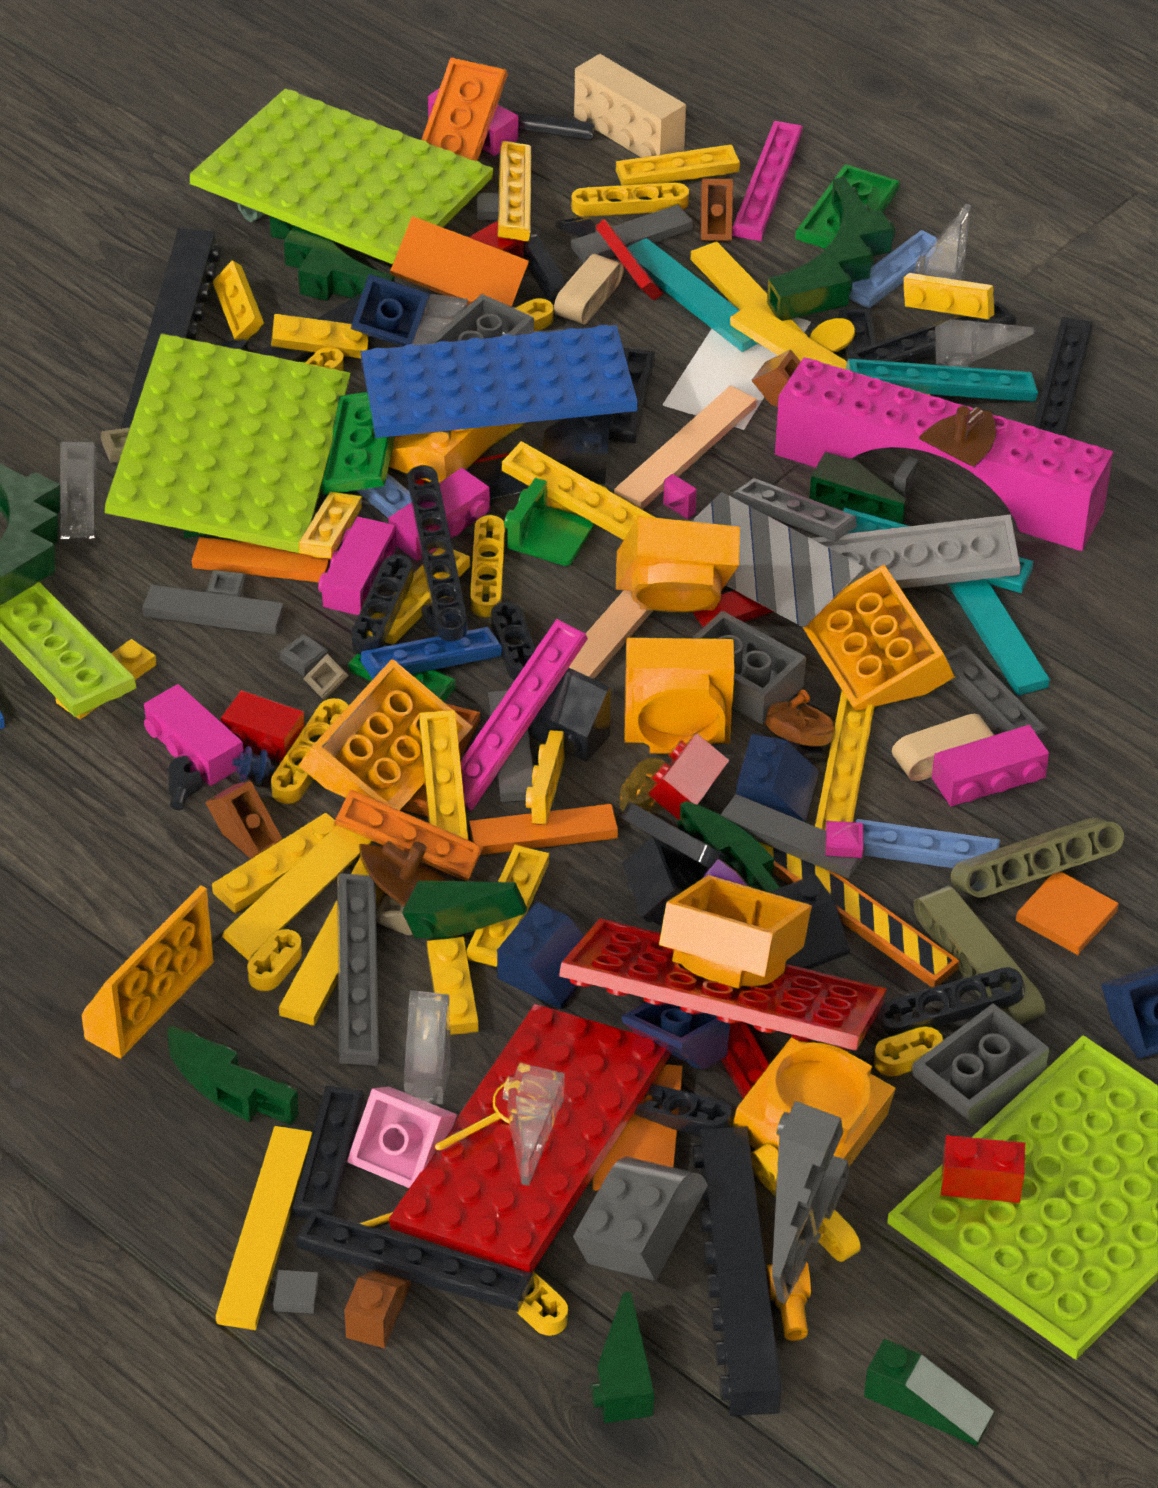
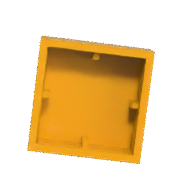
[616,516,740,612]
[624,638,734,754]
[659,875,812,988]
[733,1037,896,1167]

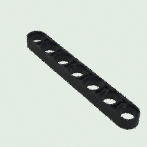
[407,465,467,641]

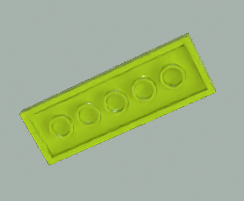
[0,582,137,717]

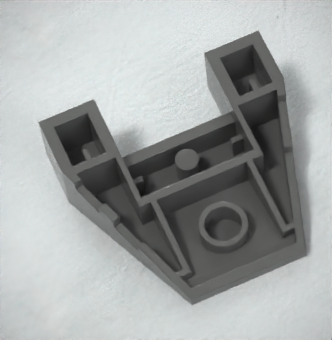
[772,1101,850,1304]

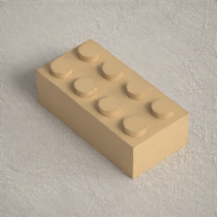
[574,54,686,158]

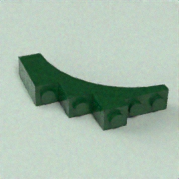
[767,177,895,321]
[270,216,395,301]
[0,464,60,606]

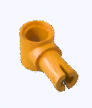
[766,1262,811,1341]

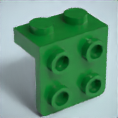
[504,478,594,566]

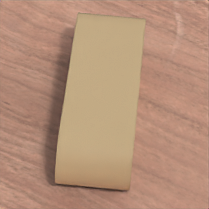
[554,254,624,324]
[892,714,994,782]

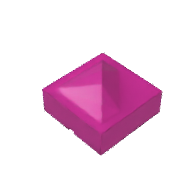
[663,474,697,519]
[825,821,863,858]

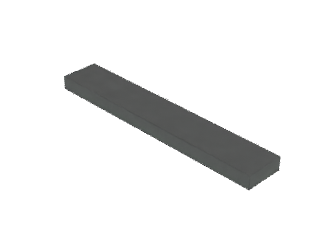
[337,873,379,1066]

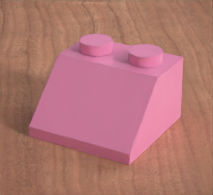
[347,1086,457,1188]

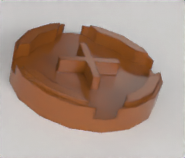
[765,701,835,746]

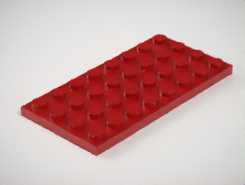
[559,918,887,1051]
[389,1004,671,1273]

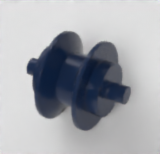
[232,746,275,784]

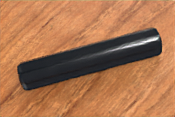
[511,111,595,140]

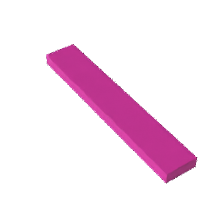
[732,121,803,241]
[460,619,588,812]

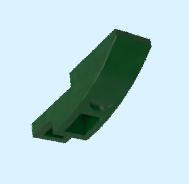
[677,801,780,892]
[167,1025,299,1125]

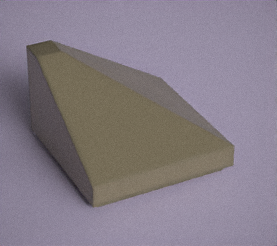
[303,654,349,701]
[376,896,413,935]

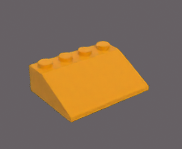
[389,424,514,483]
[802,565,955,711]
[298,659,473,810]
[82,885,214,1059]

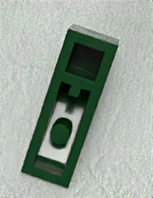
[809,452,907,524]
[402,881,528,939]
[590,1291,654,1423]
[864,1338,994,1446]

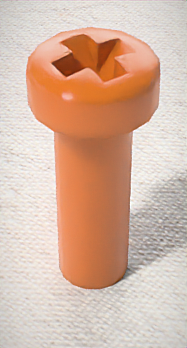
[790,690,810,708]

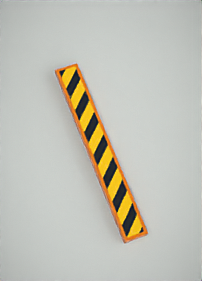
[758,841,959,988]

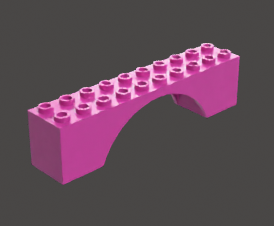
[775,357,1113,551]

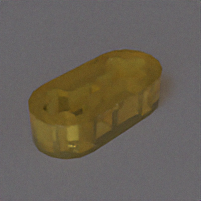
[619,758,664,811]

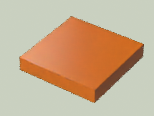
[1016,871,1119,955]

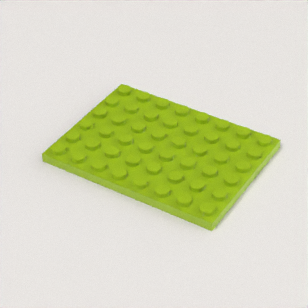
[190,88,493,264]
[105,334,350,553]
[887,1035,1158,1360]

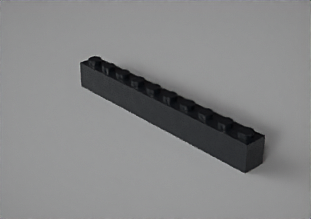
[121,228,221,429]

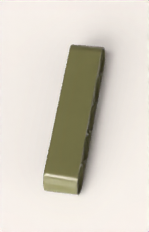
[951,818,1124,897]
[913,886,1045,1025]

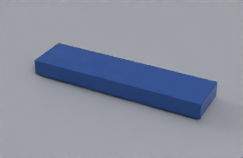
[361,627,502,679]

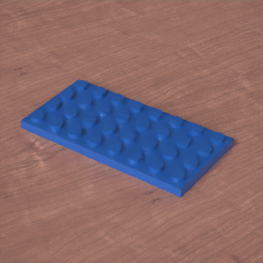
[361,325,637,438]

